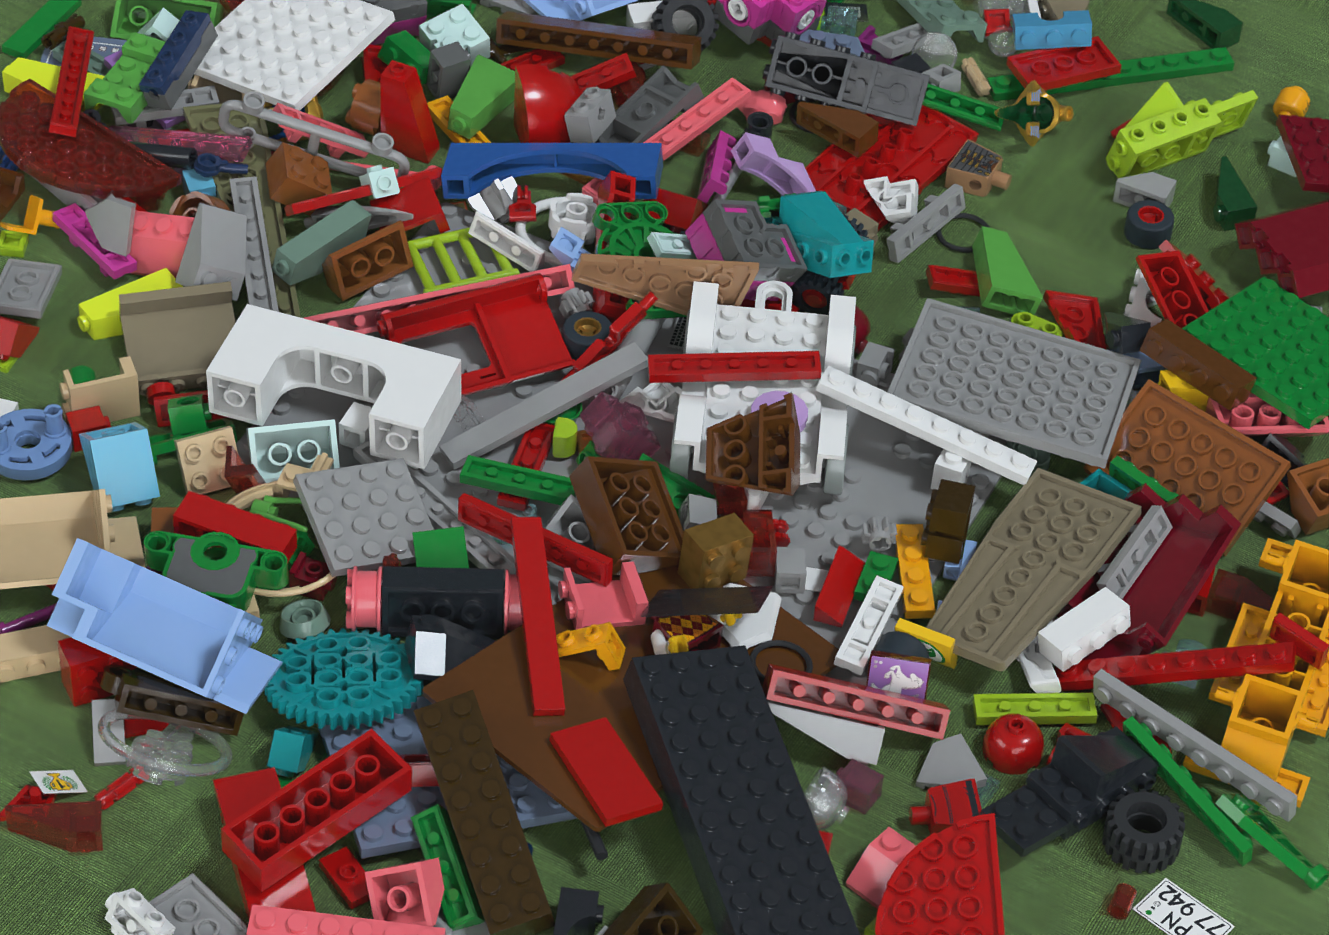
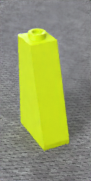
[2,57,105,114]
[77,268,183,340]

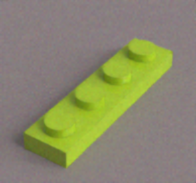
[972,693,1097,725]

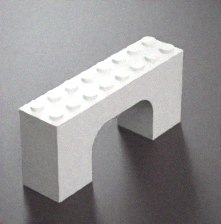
[206,304,461,469]

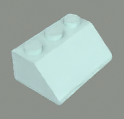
[246,419,340,486]

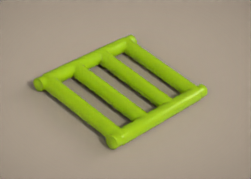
[408,227,520,293]

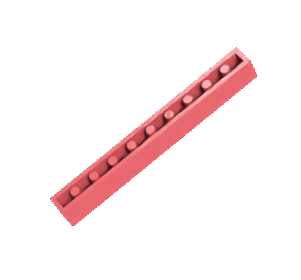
[303,264,575,334]

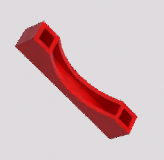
[592,170,636,324]

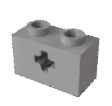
[564,87,616,143]

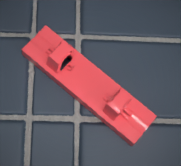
[272,103,368,159]

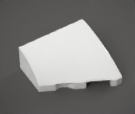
[864,176,918,224]
[619,383,682,423]

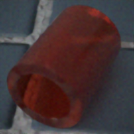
[1107,883,1137,920]

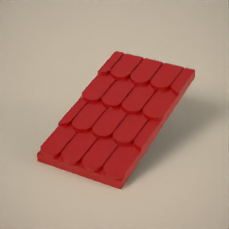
[805,106,979,230]

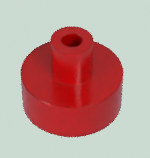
[146,382,175,405]

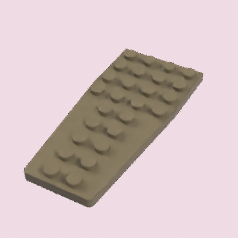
[926,468,1141,672]

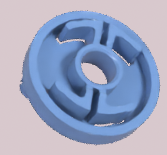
[0,404,72,480]

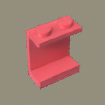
[558,561,649,630]

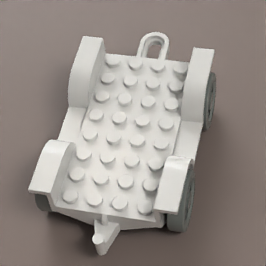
[670,280,856,516]

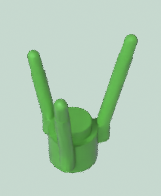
[250,495,308,532]

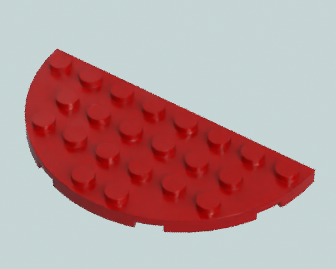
[875,813,1005,935]

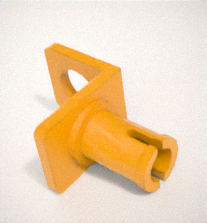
[0,195,60,235]

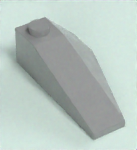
[767,700,885,768]

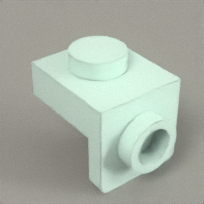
[359,164,400,199]

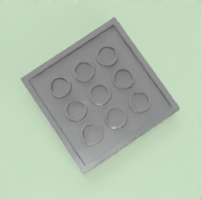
[293,458,434,577]

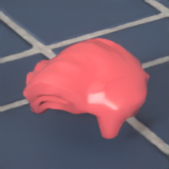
[737,90,787,125]

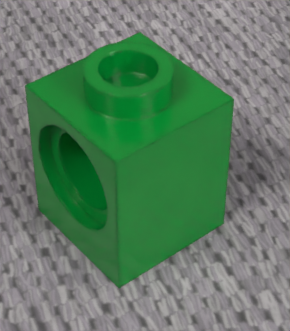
[168,394,212,435]

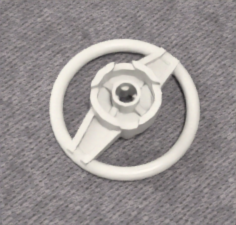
[515,193,597,266]

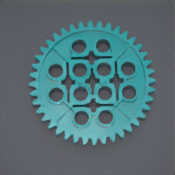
[264,628,424,730]

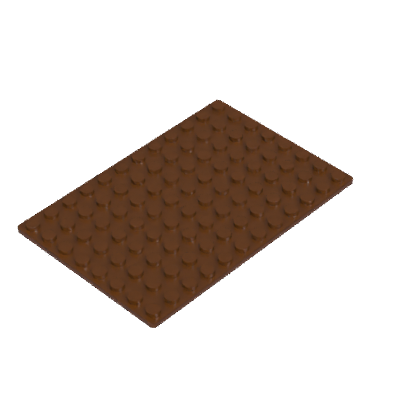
[423,565,839,832]

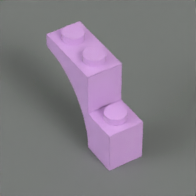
[731,132,816,196]

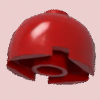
[982,713,1044,775]

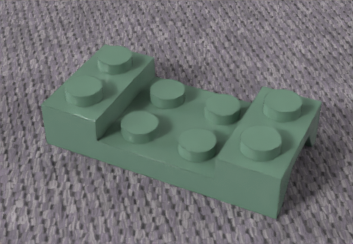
[897,0,987,44]

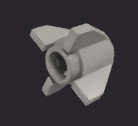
[466,176,517,224]

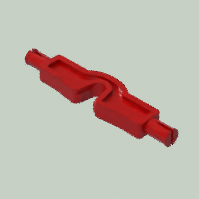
[561,291,658,380]

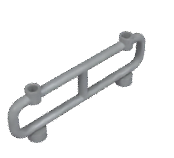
[218,91,410,177]

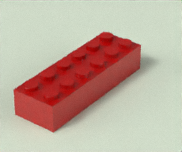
[221,729,412,892]

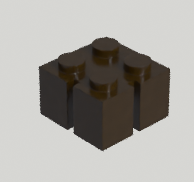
[921,479,976,564]

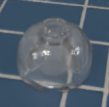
[804,767,850,831]

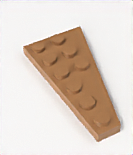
[571,253,759,316]

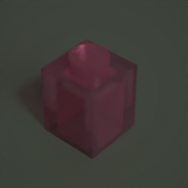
[833,759,884,815]

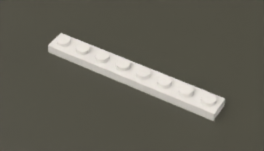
[816,365,1037,485]

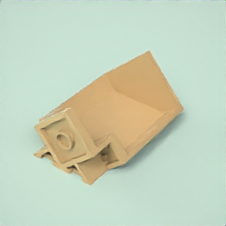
[0,489,146,589]

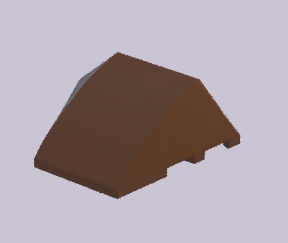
[706,392,800,496]

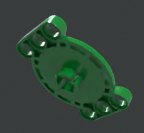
[592,201,687,320]

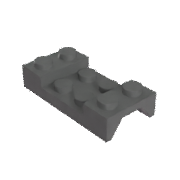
[596,66,704,143]

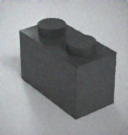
[426,41,471,99]

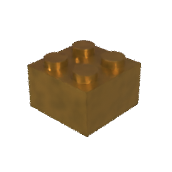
[677,513,754,589]

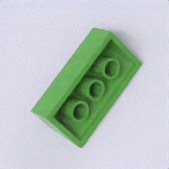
[110,0,224,40]

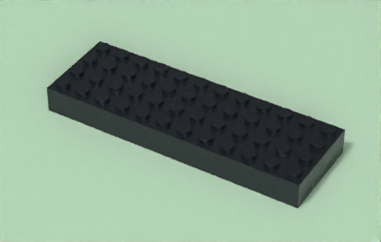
[623,645,860,935]

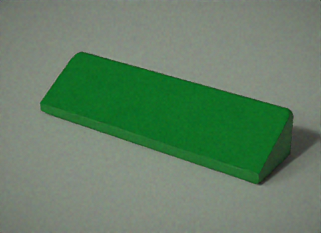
[922,84,1004,131]
[411,804,485,931]

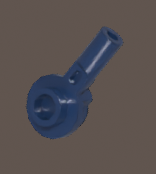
[194,153,248,178]

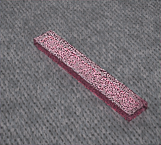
[106,125,253,162]

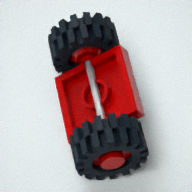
[792,215,869,315]

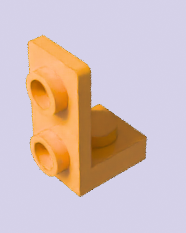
[556,622,626,671]

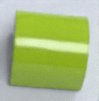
[552,417,577,458]

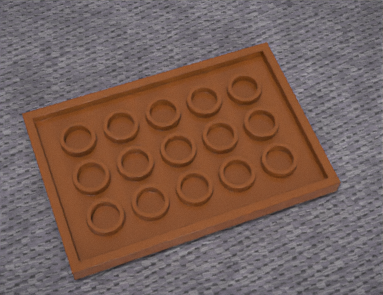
[1083,379,1291,557]

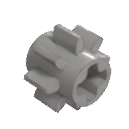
[559,287,595,319]
[861,515,897,552]

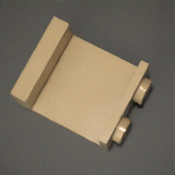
[59,356,141,422]

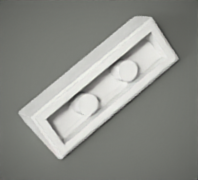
[468,211,545,272]

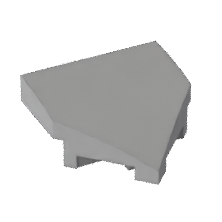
[85,194,136,257]
[915,734,987,789]

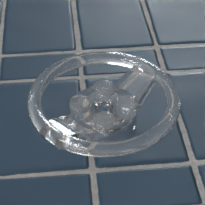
[98,709,233,786]

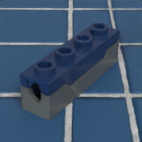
[139,10,218,110]

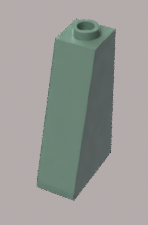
[272,200,372,286]

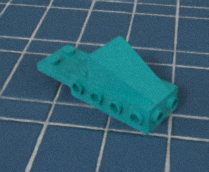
[764,191,874,278]

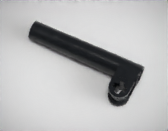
[68,109,198,169]

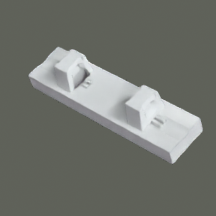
[834,576,904,675]

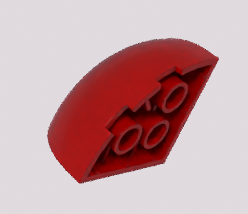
[514,64,584,143]

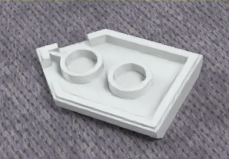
[722,583,782,649]

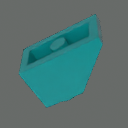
[267,726,319,777]

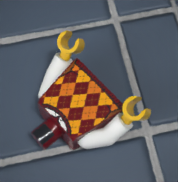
[650,614,743,655]

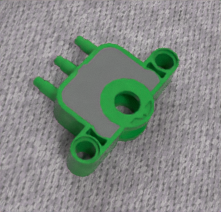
[144,531,289,611]

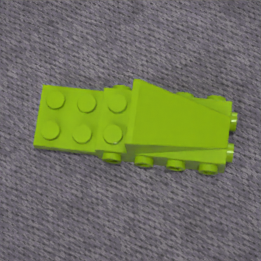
[1105,82,1258,178]

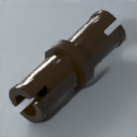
[41,14,85,50]

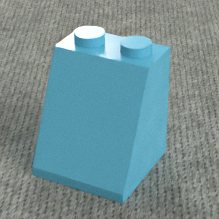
[79,422,160,512]

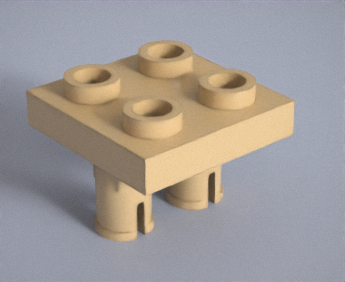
[174,426,245,494]

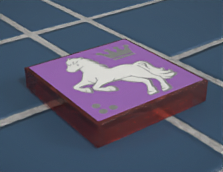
[866,650,932,700]

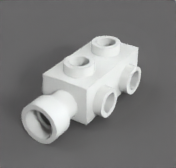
[105,888,175,935]

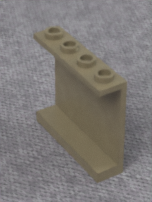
[119,281,236,396]

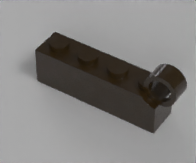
[100,665,244,736]

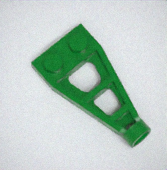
[1215,794,1329,891]

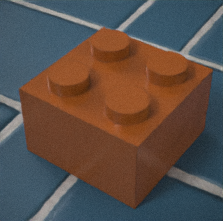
[266,142,332,216]

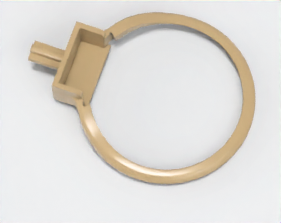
[208,452,336,597]

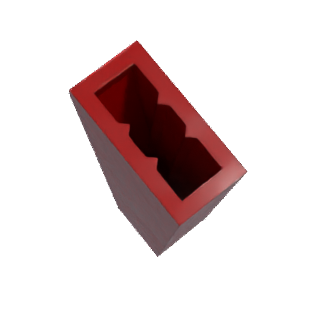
[380,60,440,164]

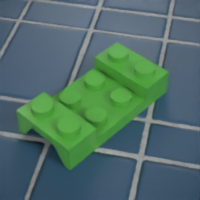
[84,32,166,124]

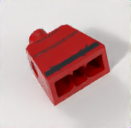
[909,779,982,835]

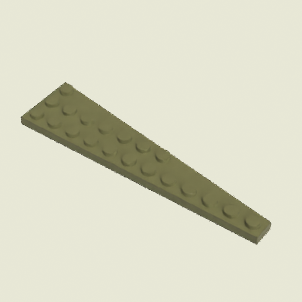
[183,104,301,318]

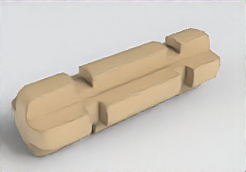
[961,57,991,97]

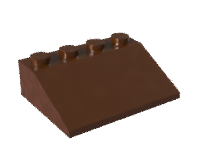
[569,456,684,575]

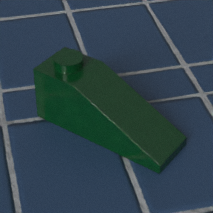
[1166,0,1243,49]
[1213,156,1258,231]

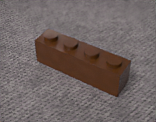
[1140,319,1257,411]

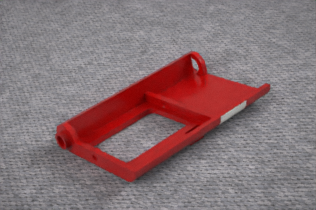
[376,273,575,397]

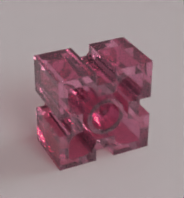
[580,392,661,460]

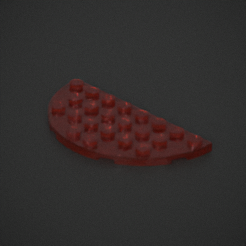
[0,79,182,199]

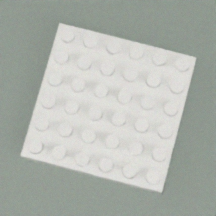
[194,0,395,111]

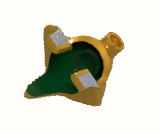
[994,80,1074,147]

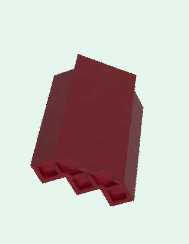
[1235,199,1329,298]
[1056,483,1241,660]

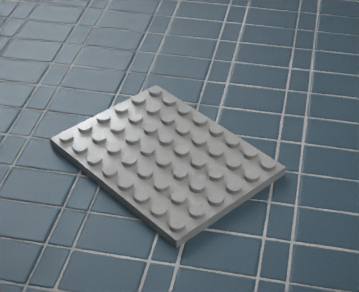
[888,298,1141,469]

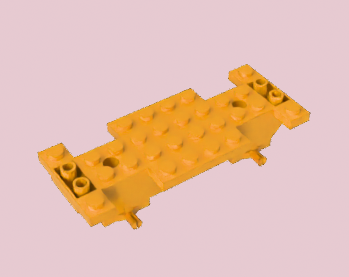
[1183,538,1329,808]

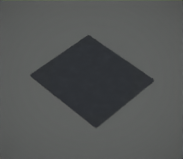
[641,586,773,617]

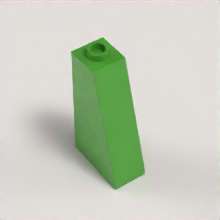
[448,55,515,139]
[972,226,1043,315]

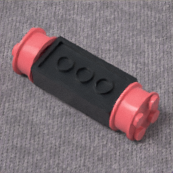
[346,566,522,639]

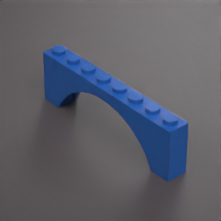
[441,143,663,199]

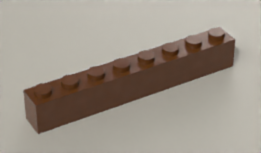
[496,11,701,70]

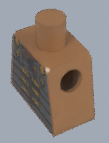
[944,139,1012,197]

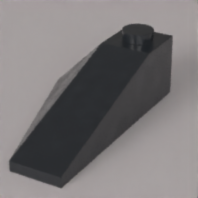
[404,614,496,680]

